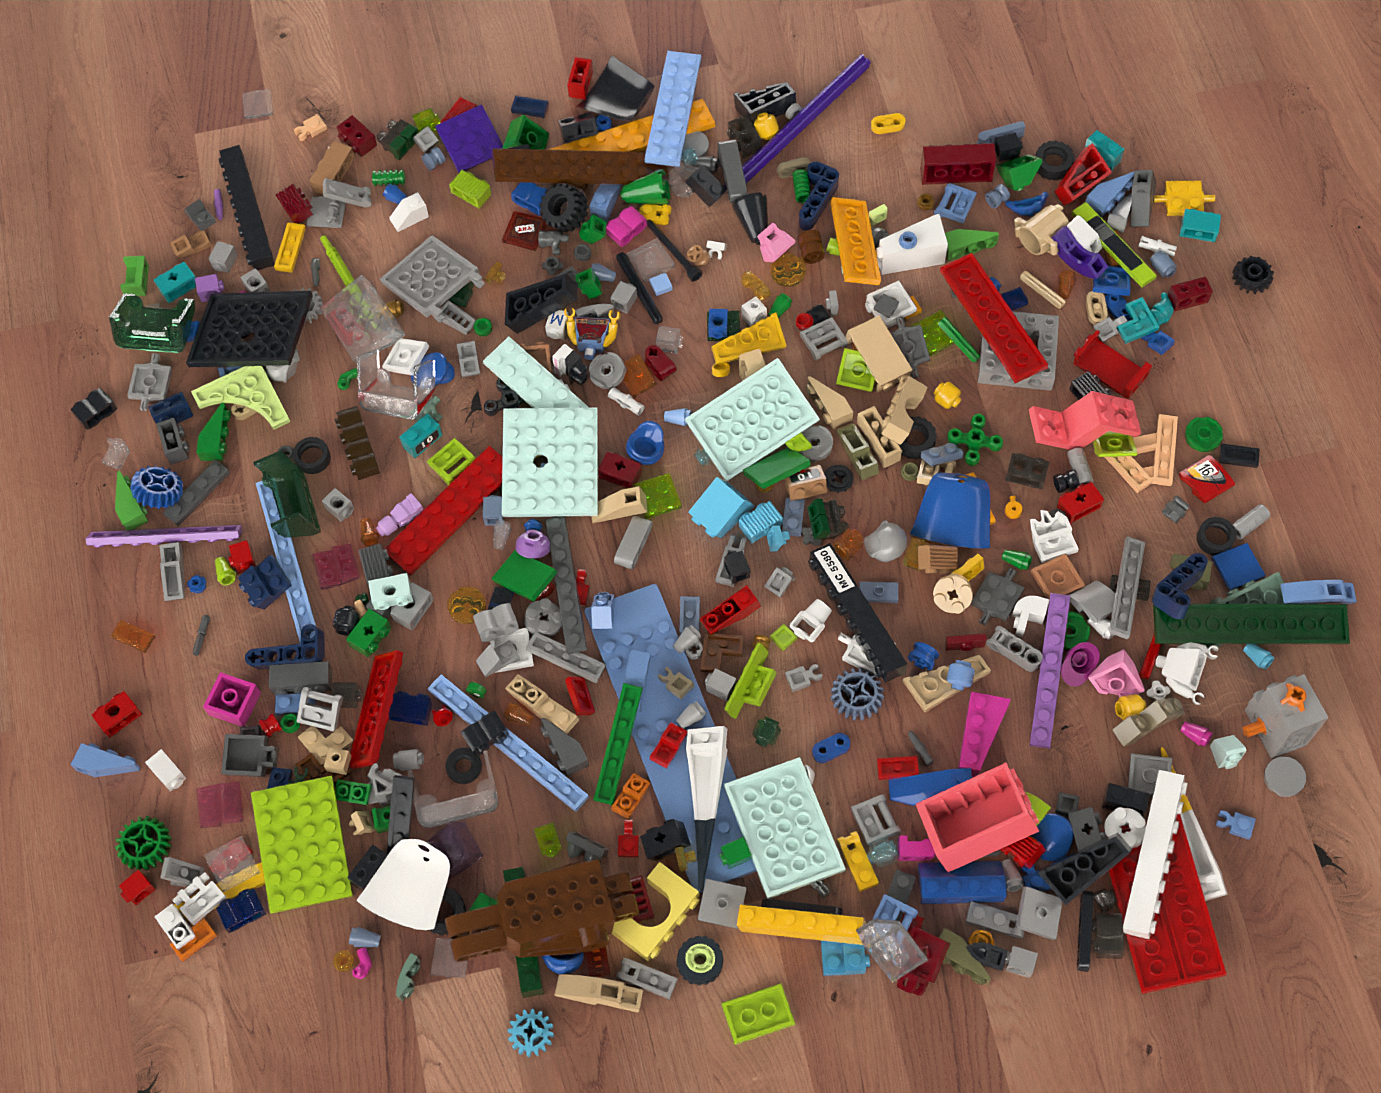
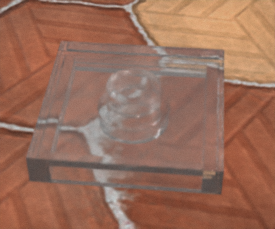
[626,238,675,283]

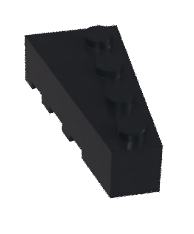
[1038,833,1132,905]

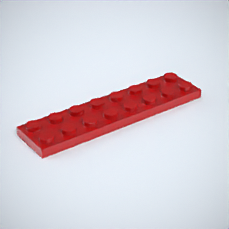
[940,253,1048,384]
[383,446,503,576]

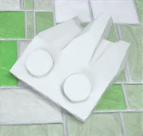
[1030,510,1079,563]

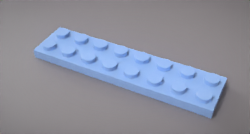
[645,51,701,167]

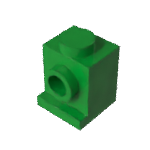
[579,214,607,245]
[575,268,602,300]
[372,806,391,834]

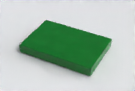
[743,448,811,489]
[491,550,557,602]

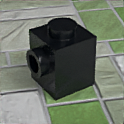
[994,133,1023,162]

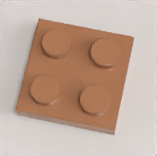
[1031,553,1085,601]

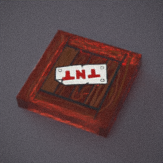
[502,211,547,251]

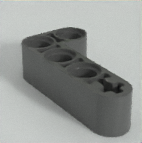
[717,140,748,203]

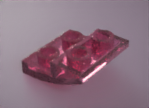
[312,543,360,590]
[196,782,244,828]

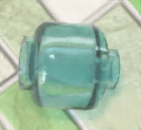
[867,838,899,868]

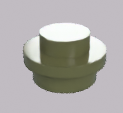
[901,462,919,481]

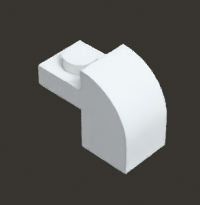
[1012,596,1049,637]

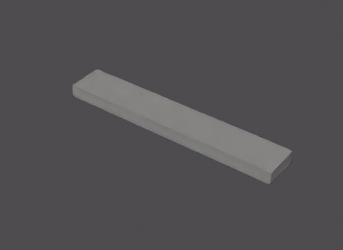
[1109,536,1145,639]

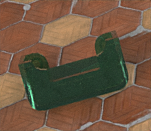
[109,293,195,353]

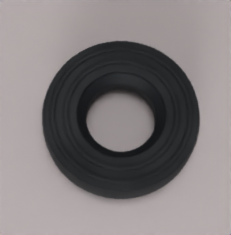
[445,748,482,784]

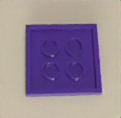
[435,104,503,173]

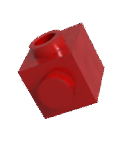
[228,540,257,573]

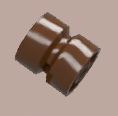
[797,230,825,264]

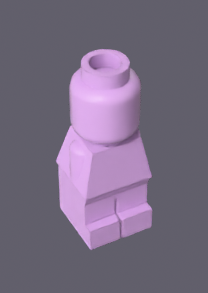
[375,493,424,537]

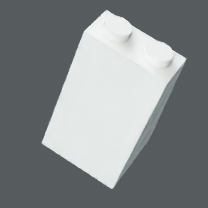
[876,214,948,275]

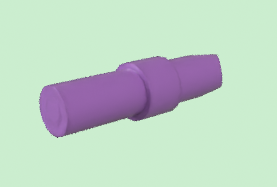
[214,189,223,220]

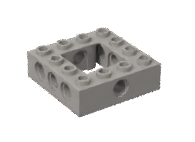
[978,311,1059,391]

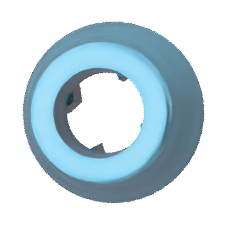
[1243,644,1274,670]

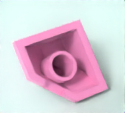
[1088,649,1145,697]

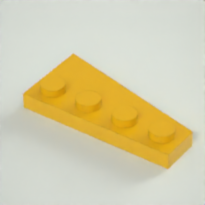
[711,312,787,365]

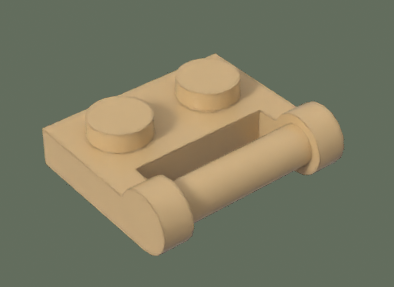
[917,459,956,485]

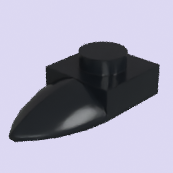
[966,942,1008,971]

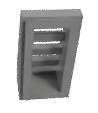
[441,300,476,335]

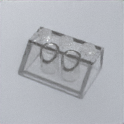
[856,919,928,983]

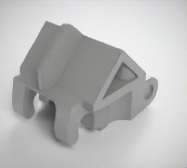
[368,763,415,807]

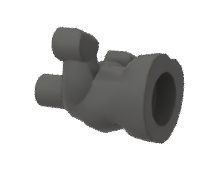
[539,230,569,255]

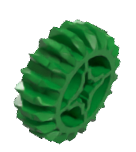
[115,816,172,871]

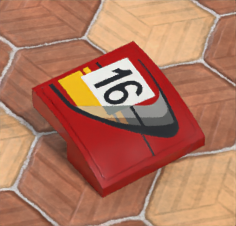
[1179,455,1235,503]

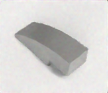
[159,542,185,601]

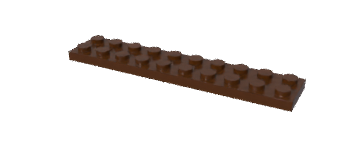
[492,148,669,185]

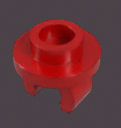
[432,705,453,726]

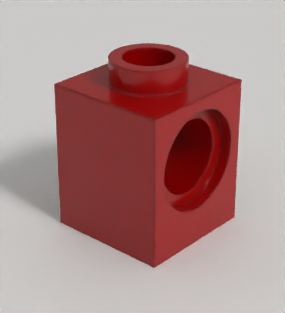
[118,869,156,905]

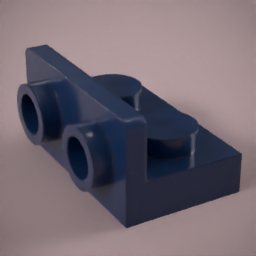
[148,392,193,424]

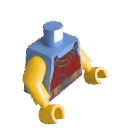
[564,308,621,360]

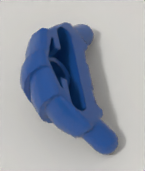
[1005,192,1049,217]

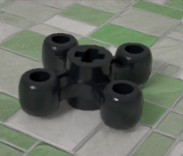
[484,378,528,416]

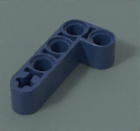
[799,161,839,231]
[1152,553,1208,619]
[245,624,325,670]

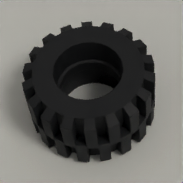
[539,183,589,232]

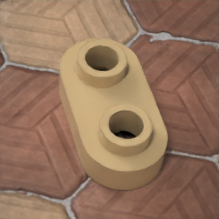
[1085,291,1108,325]

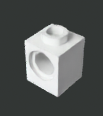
[741,297,767,326]

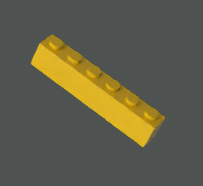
[737,905,867,945]

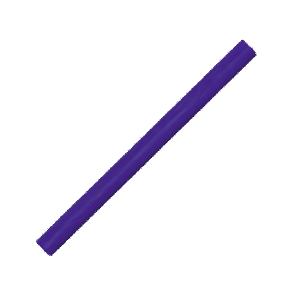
[724,54,871,188]

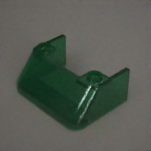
[253,450,321,538]

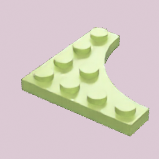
[191,366,290,430]

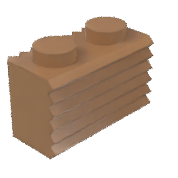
[918,545,958,574]

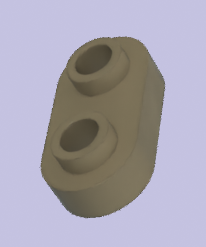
[776,157,811,178]

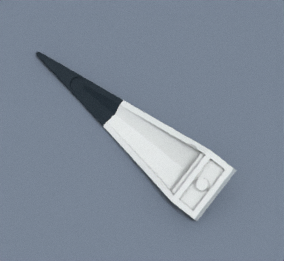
[686,726,728,891]

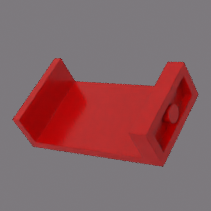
[1073,330,1152,400]

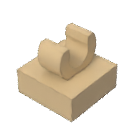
[349,811,376,835]

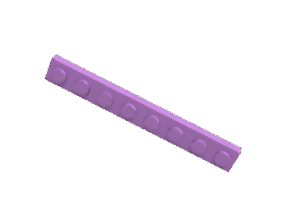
[86,525,243,547]
[1030,593,1070,749]

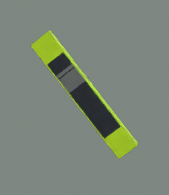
[1071,202,1157,288]

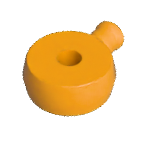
[1005,496,1023,519]

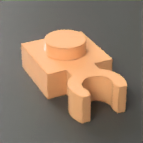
[294,114,327,141]

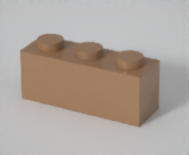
[310,141,355,195]

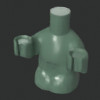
[411,396,443,422]

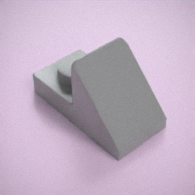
[476,640,520,678]
[160,857,205,887]

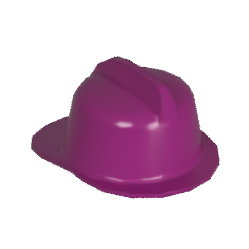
[1061,642,1100,686]

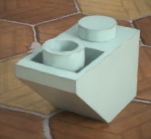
[1210,735,1247,769]

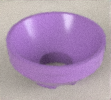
[516,530,550,559]

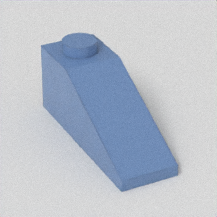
[589,184,623,222]

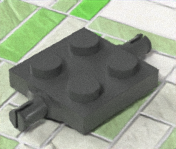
[890,317,930,379]
[971,568,1024,626]

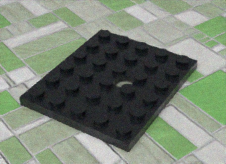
[186,291,313,367]

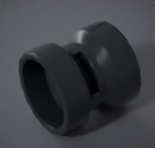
[1053,470,1078,493]

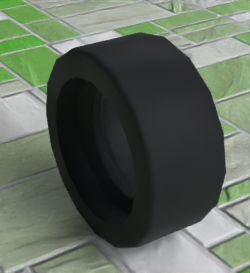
[293,437,331,474]
[1196,517,1236,555]

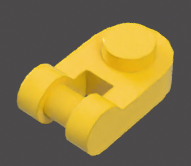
[639,204,672,225]

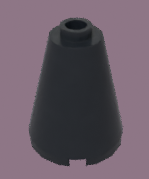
[732,192,769,245]

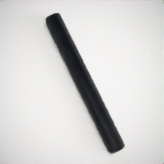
[616,252,663,325]

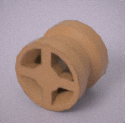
[687,245,710,267]

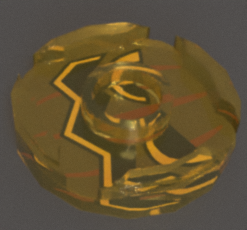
[770,253,806,287]
[447,586,486,624]

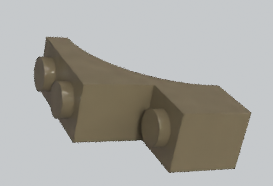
[1113,697,1186,746]

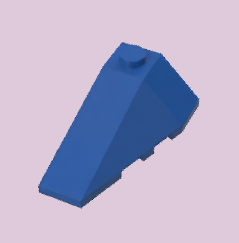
[888,768,972,806]

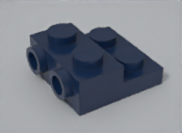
[238,555,292,610]

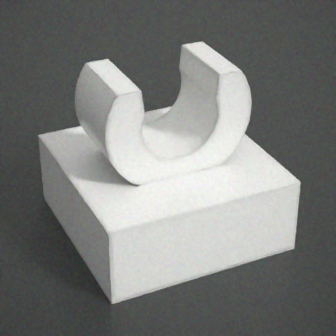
[706,241,727,259]

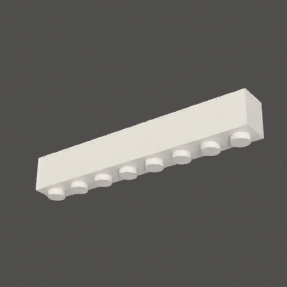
[1123,770,1188,939]

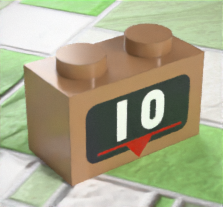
[784,465,827,501]

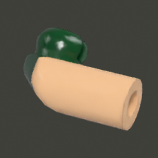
[354,593,369,620]

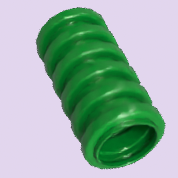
[372,169,405,186]
[792,169,810,203]

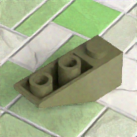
[939,928,991,985]

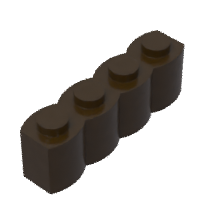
[334,406,380,480]

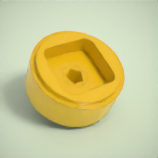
[711,363,730,377]

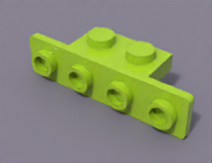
[725,643,777,719]

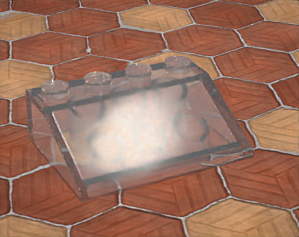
[320,274,406,362]

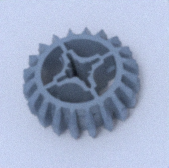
[830,668,884,721]

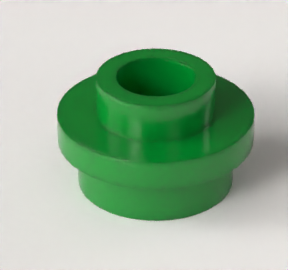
[280,714,301,733]

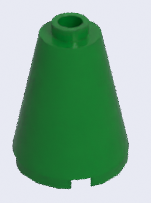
[621,169,671,205]

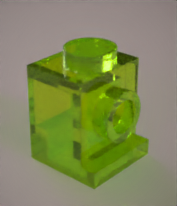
[412,108,441,132]
[534,822,562,857]

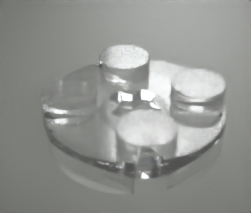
[668,163,698,197]

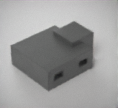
[221,734,279,777]

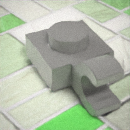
[1093,315,1127,342]

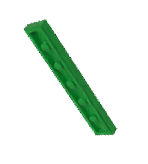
[593,683,643,805]

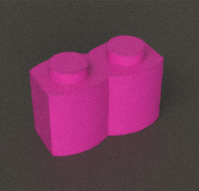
[606,206,647,247]

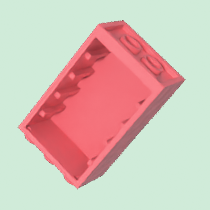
[916,763,1039,872]

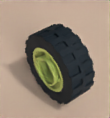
[677,936,723,986]

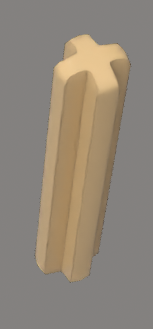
[1020,270,1066,309]

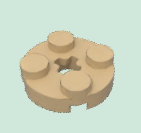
[933,574,973,614]

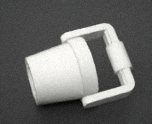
[790,599,832,642]

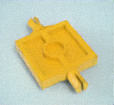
[1153,181,1215,216]

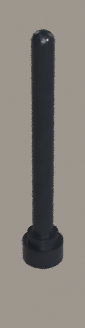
[647,220,703,282]

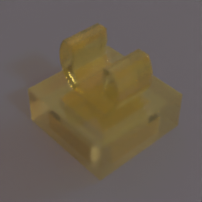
[484,261,507,284]
[675,846,697,872]

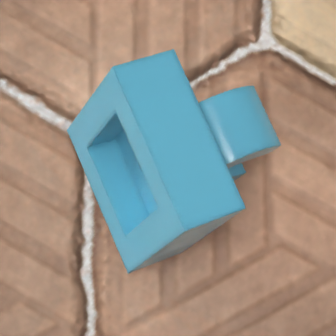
[766,525,790,552]

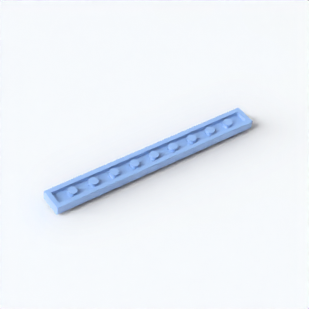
[256,477,316,644]
[428,675,589,812]

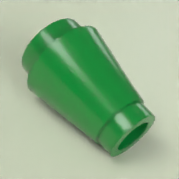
[768,293,793,318]
[1002,549,1032,571]

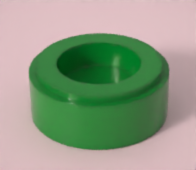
[474,318,492,337]
[466,682,487,698]

